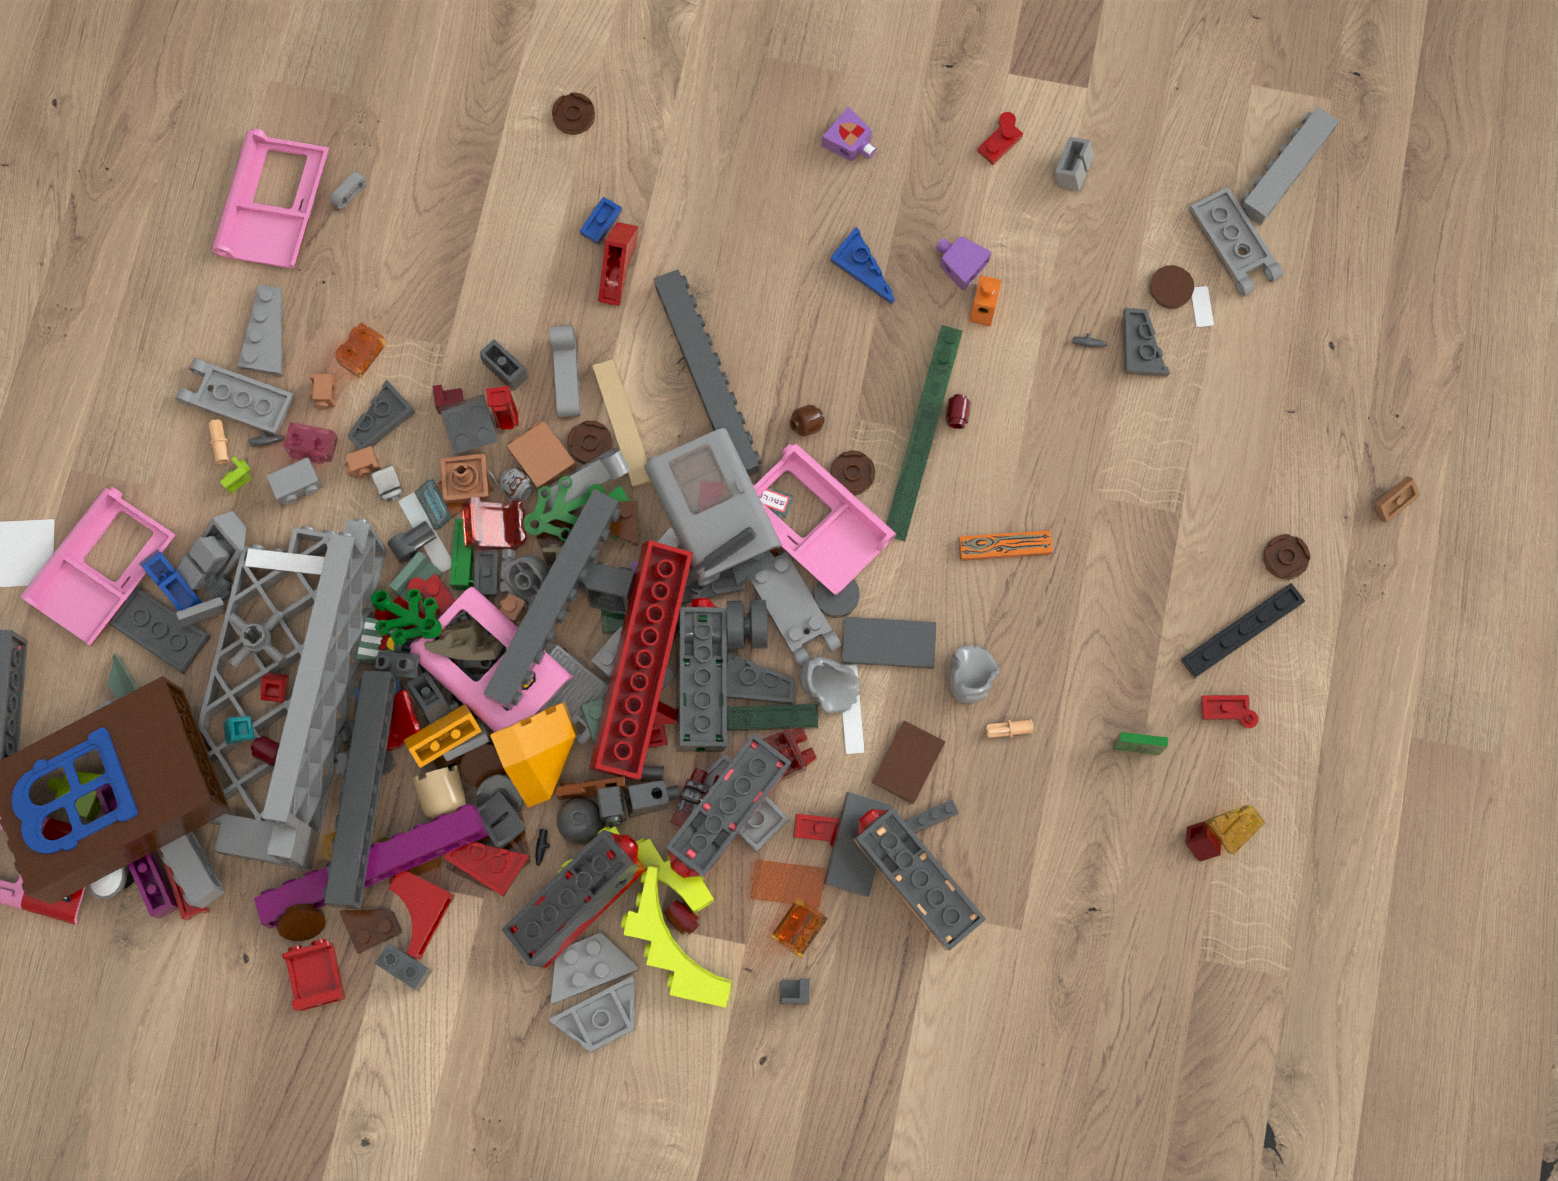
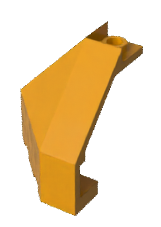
[490,701,578,808]

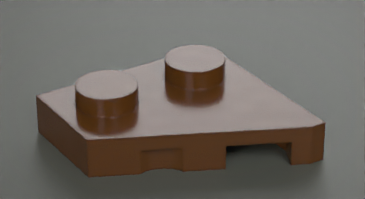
[609,501,639,546]
[339,910,403,954]

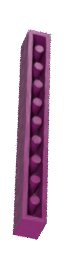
[254,804,488,929]

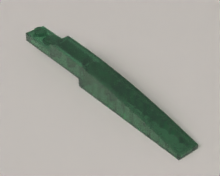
[887,325,963,541]

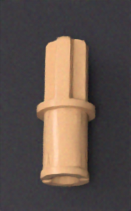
[209,420,230,465]
[986,719,1033,738]

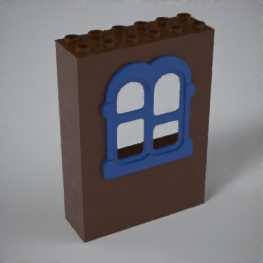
[0,676,231,904]

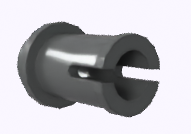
[639,765,664,781]

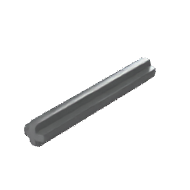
[685,527,756,586]

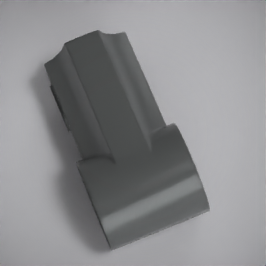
[388,521,437,563]

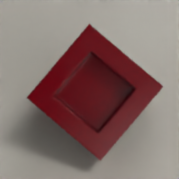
[432,385,464,414]
[1186,820,1221,861]

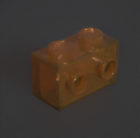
[335,322,387,379]
[770,898,828,958]

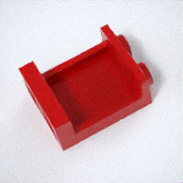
[282,939,345,1012]

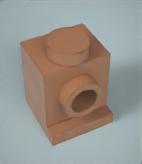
[310,374,337,410]
[344,446,381,478]
[498,593,528,626]

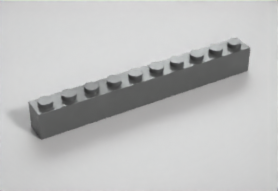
[654,269,762,476]
[483,489,621,710]
[323,670,398,909]

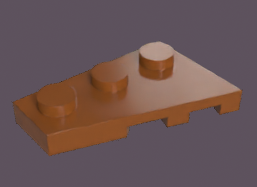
[555,776,628,800]

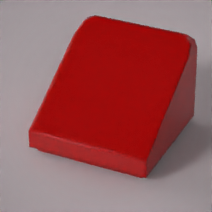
[260,673,289,703]
[653,701,676,724]
[648,724,668,748]

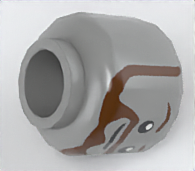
[499,468,533,501]

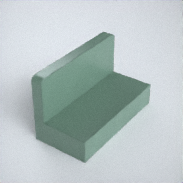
[389,551,442,603]

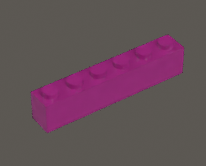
[95,784,178,919]

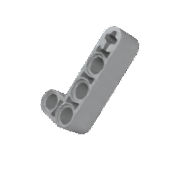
[550,325,581,418]
[541,448,630,511]

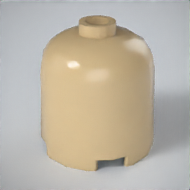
[412,766,466,821]

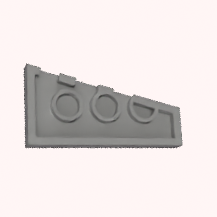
[238,285,283,376]

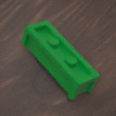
[450,518,480,591]

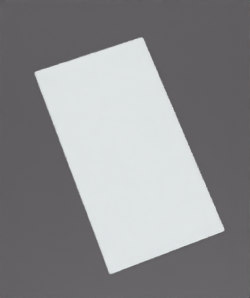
[0,519,55,587]

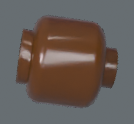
[790,405,825,437]

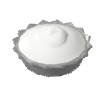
[88,866,127,900]

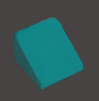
[223,716,254,745]

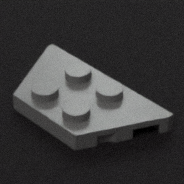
[551,933,639,1004]
[549,976,635,1053]

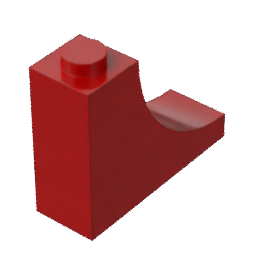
[598,222,639,306]
[389,871,454,960]

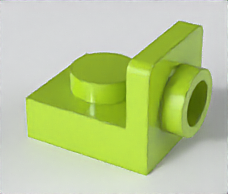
[220,456,253,495]

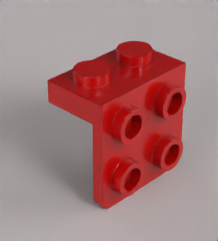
[386,690,420,751]

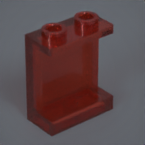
[462,497,527,550]

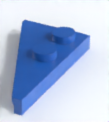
[830,227,895,305]

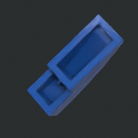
[139,549,202,611]

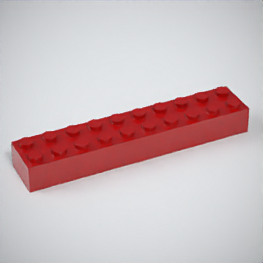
[589,540,693,781]

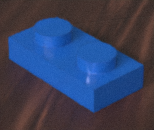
[580,197,622,245]

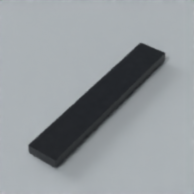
[1181,583,1305,679]

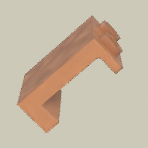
[507,421,577,491]

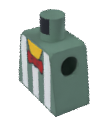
[356,617,413,665]

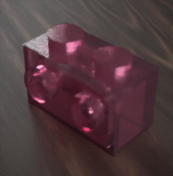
[283,422,338,464]

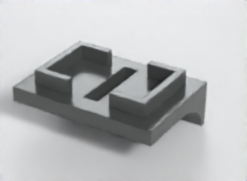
[477,791,527,849]

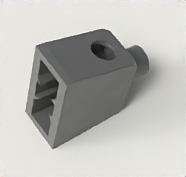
[624,781,681,818]

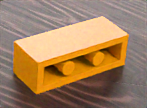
[404,704,482,768]

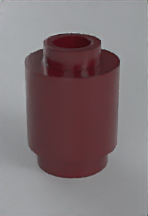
[946,394,971,429]
[250,735,280,767]
[664,900,699,935]

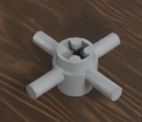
[228,610,285,667]

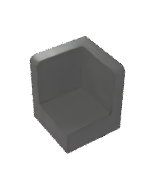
[780,978,809,1005]

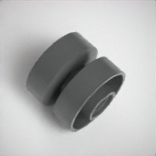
[727,600,768,649]

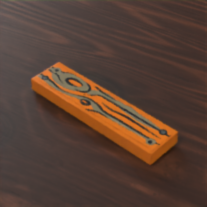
[959,530,1052,560]

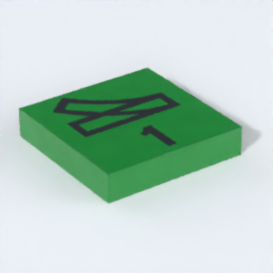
[1113,732,1168,755]

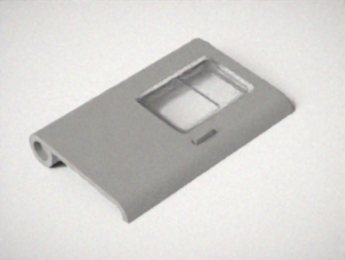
[645,428,782,586]

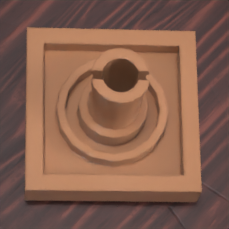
[440,454,490,504]

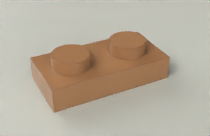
[1374,476,1420,523]

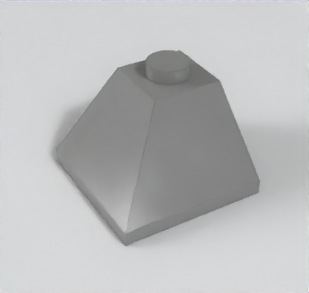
[201,511,247,576]

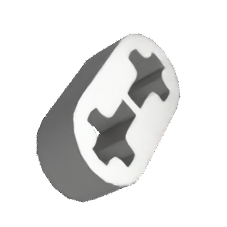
[330,172,367,209]

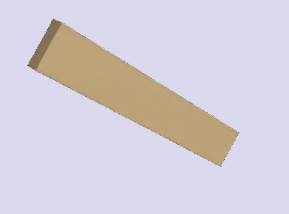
[592,359,652,489]

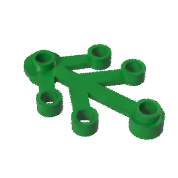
[523,476,605,541]
[371,589,442,645]

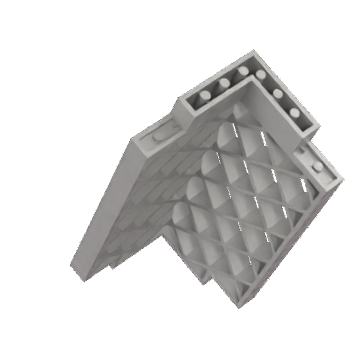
[197,518,387,871]

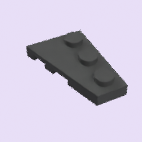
[727,651,795,705]

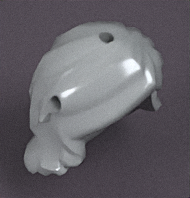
[949,645,1000,705]
[799,656,861,714]

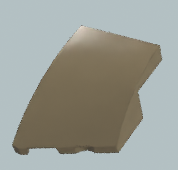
[424,619,504,661]

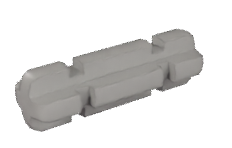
[500,549,516,593]

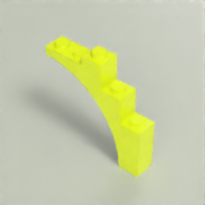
[558,826,715,913]
[621,864,733,1008]

